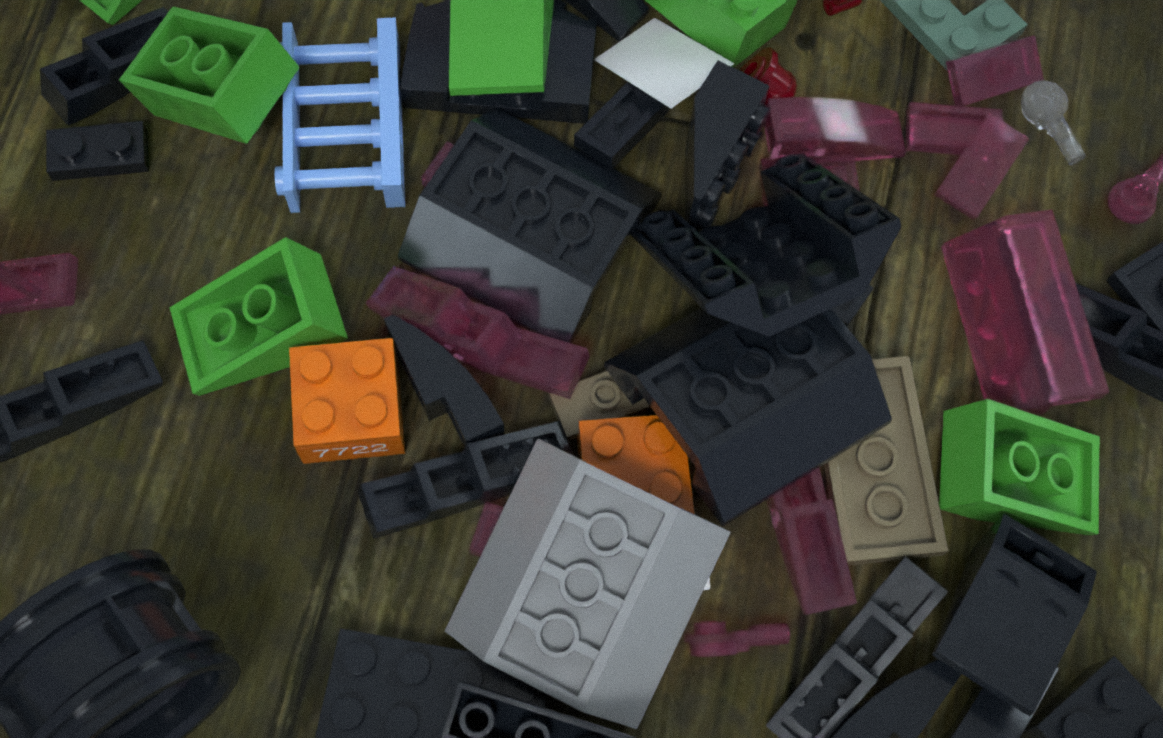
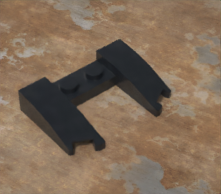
[400,0,597,124]

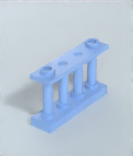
[275,18,406,213]

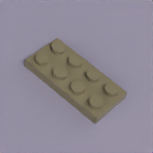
[824,356,948,566]

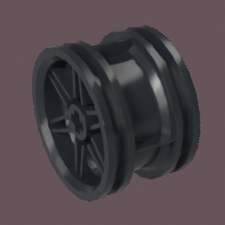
[0,549,241,738]

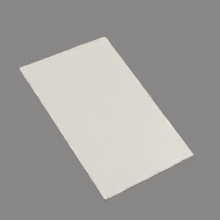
[594,18,734,109]

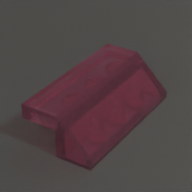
[941,210,1109,417]

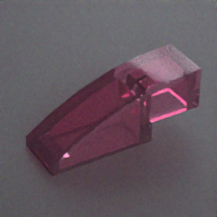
[764,97,906,164]
[365,266,523,375]
[766,468,857,615]

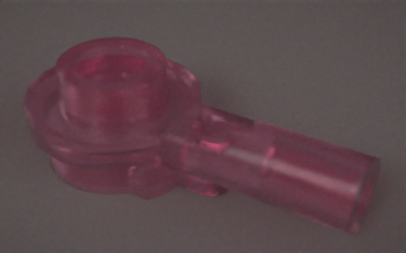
[1108,153,1163,224]
[684,621,790,657]

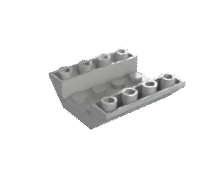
[445,439,731,729]

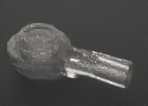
[1021,80,1086,165]

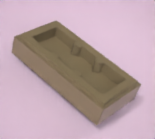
[549,371,653,442]

